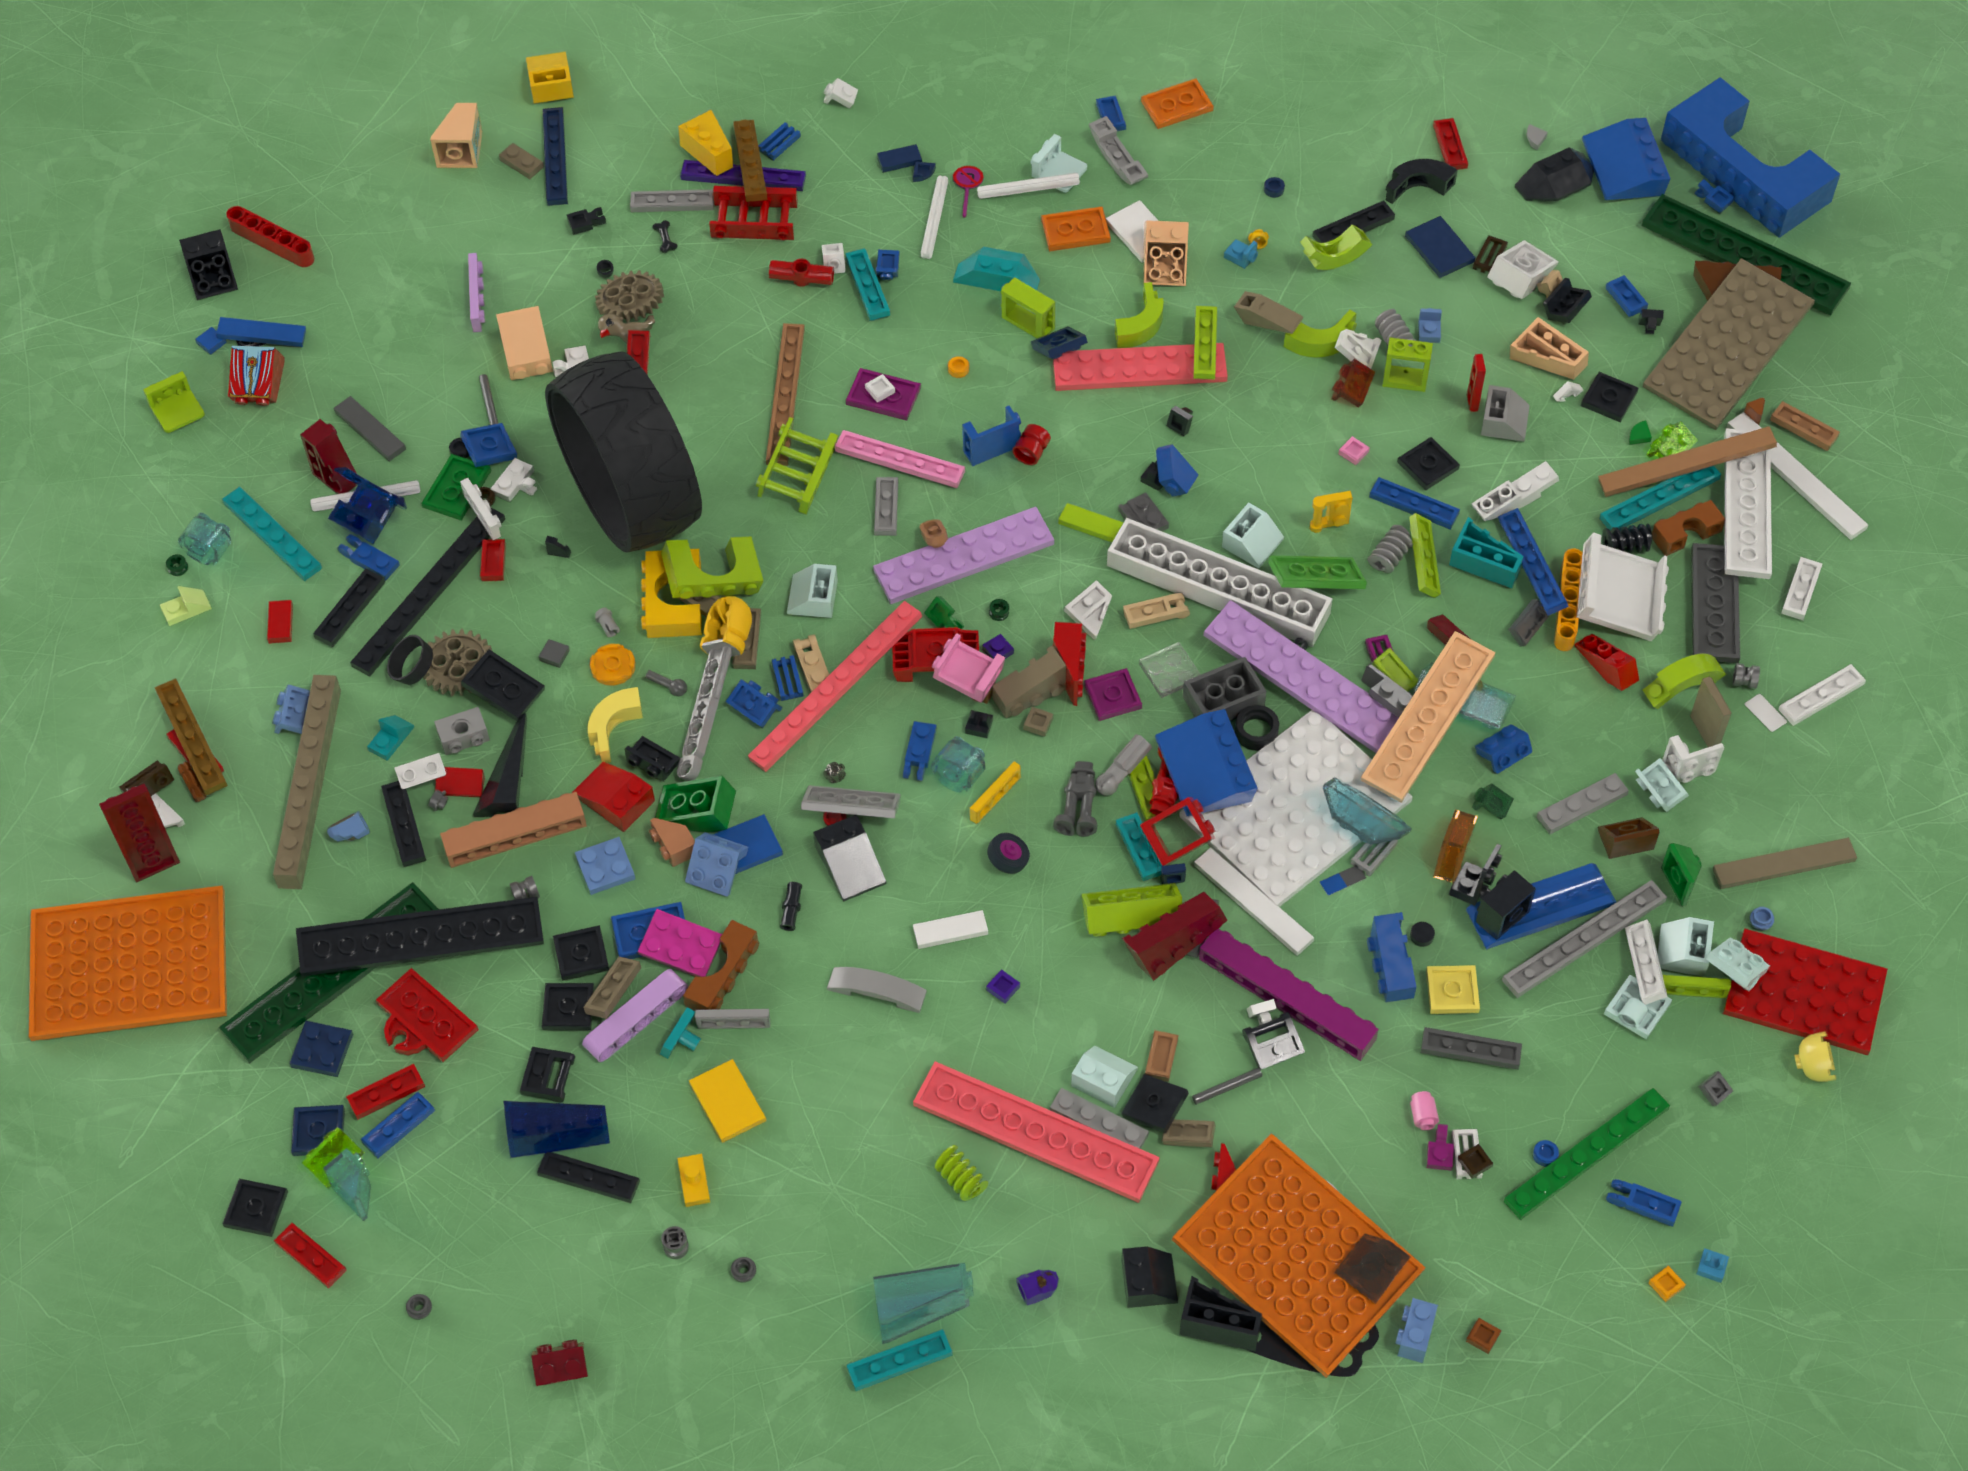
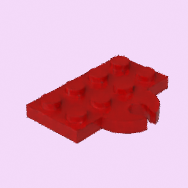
[376,968,479,1062]

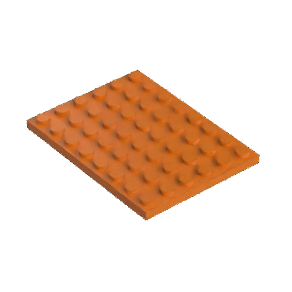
[29,885,227,1041]
[1172,1133,1426,1378]

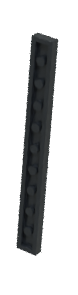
[350,508,505,677]

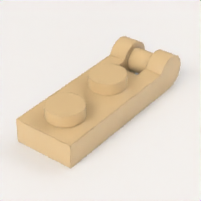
[1123,593,1190,629]
[792,634,829,692]

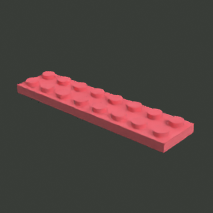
[1053,343,1228,391]

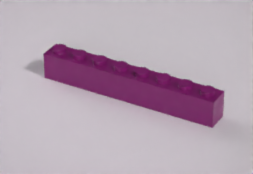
[1199,929,1379,1061]

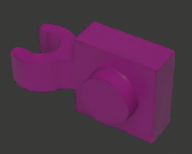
[1426,1124,1454,1171]

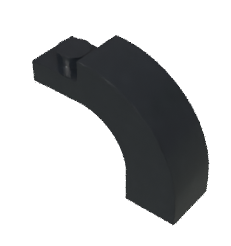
[1386,159,1458,204]

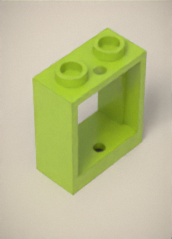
[1001,277,1055,339]
[1382,337,1433,392]

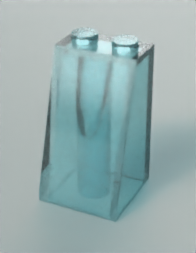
[873,1263,974,1344]

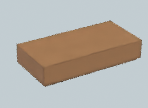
[1145,1030,1179,1082]

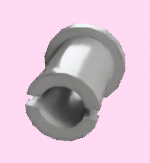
[595,608,620,637]

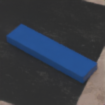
[216,317,306,347]
[1369,477,1460,530]

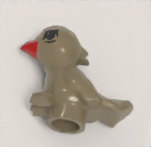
[598,313,655,343]

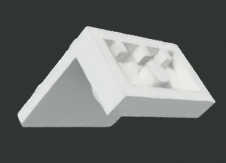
[1662,735,1724,783]

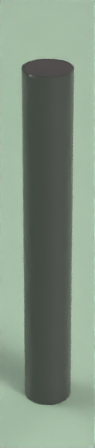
[479,374,498,425]
[1192,1068,1262,1105]

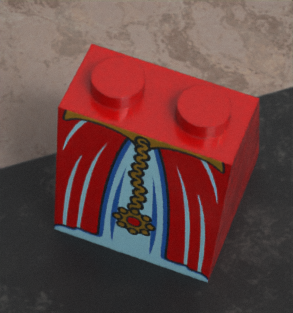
[228,346,285,406]

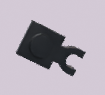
[566,207,606,235]

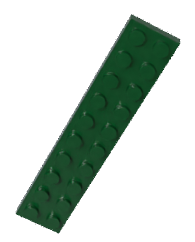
[1641,194,1851,316]
[219,882,438,1064]

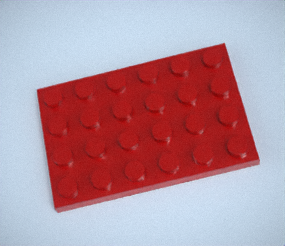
[1723,928,1888,1056]

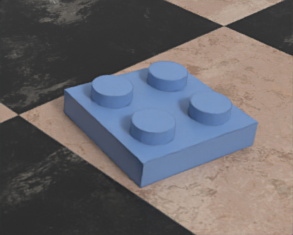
[575,837,635,895]

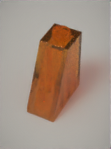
[1433,809,1478,883]

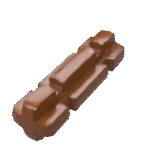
[178,762,206,802]

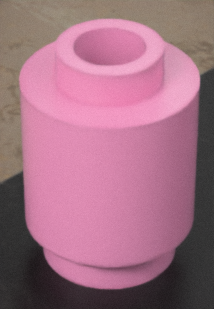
[1410,1091,1439,1130]

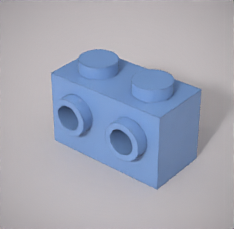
[1395,1298,1438,1363]

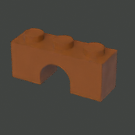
[1652,500,1725,556]

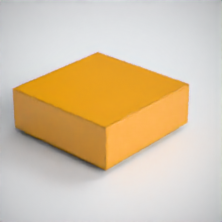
[1648,1265,1686,1302]

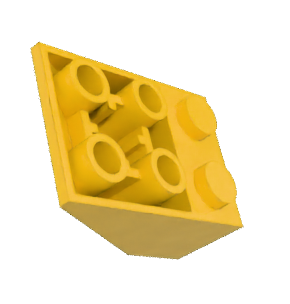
[526,51,574,104]

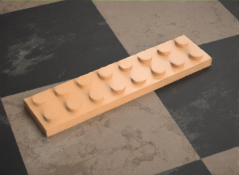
[1361,631,1496,803]

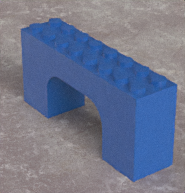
[1661,77,1840,238]

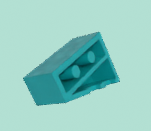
[1449,517,1524,588]

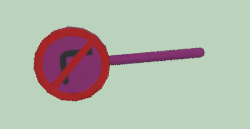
[953,166,984,218]

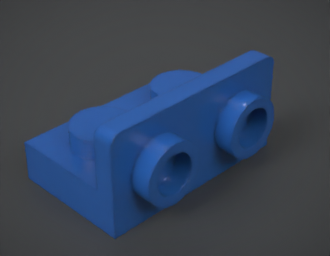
[726,679,783,728]

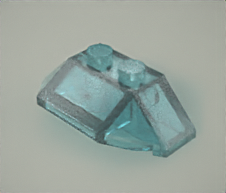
[1323,777,1412,845]

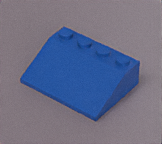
[1582,118,1671,200]
[1155,709,1258,816]

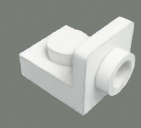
[822,243,846,274]

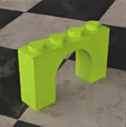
[661,536,764,599]

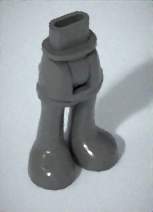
[1053,761,1098,837]

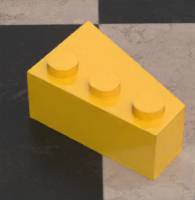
[678,110,733,176]

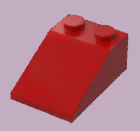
[572,762,655,832]

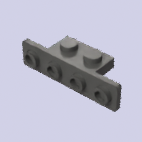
[1361,664,1413,718]

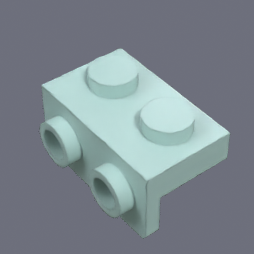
[1635,758,1689,812]

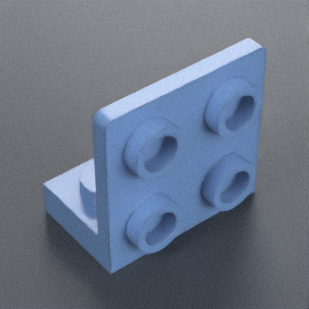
[685,832,748,896]

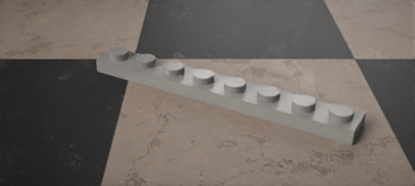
[1502,880,1667,998]

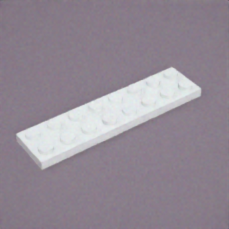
[1724,428,1772,579]

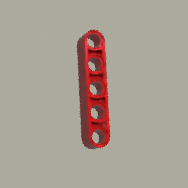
[226,206,315,267]

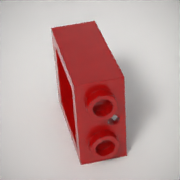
[1140,797,1216,866]

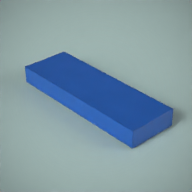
[361,1092,435,1159]

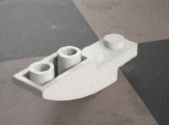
[1472,461,1559,521]

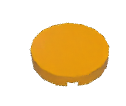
[590,644,636,686]

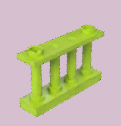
[756,417,839,515]

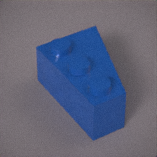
[1367,912,1416,1002]

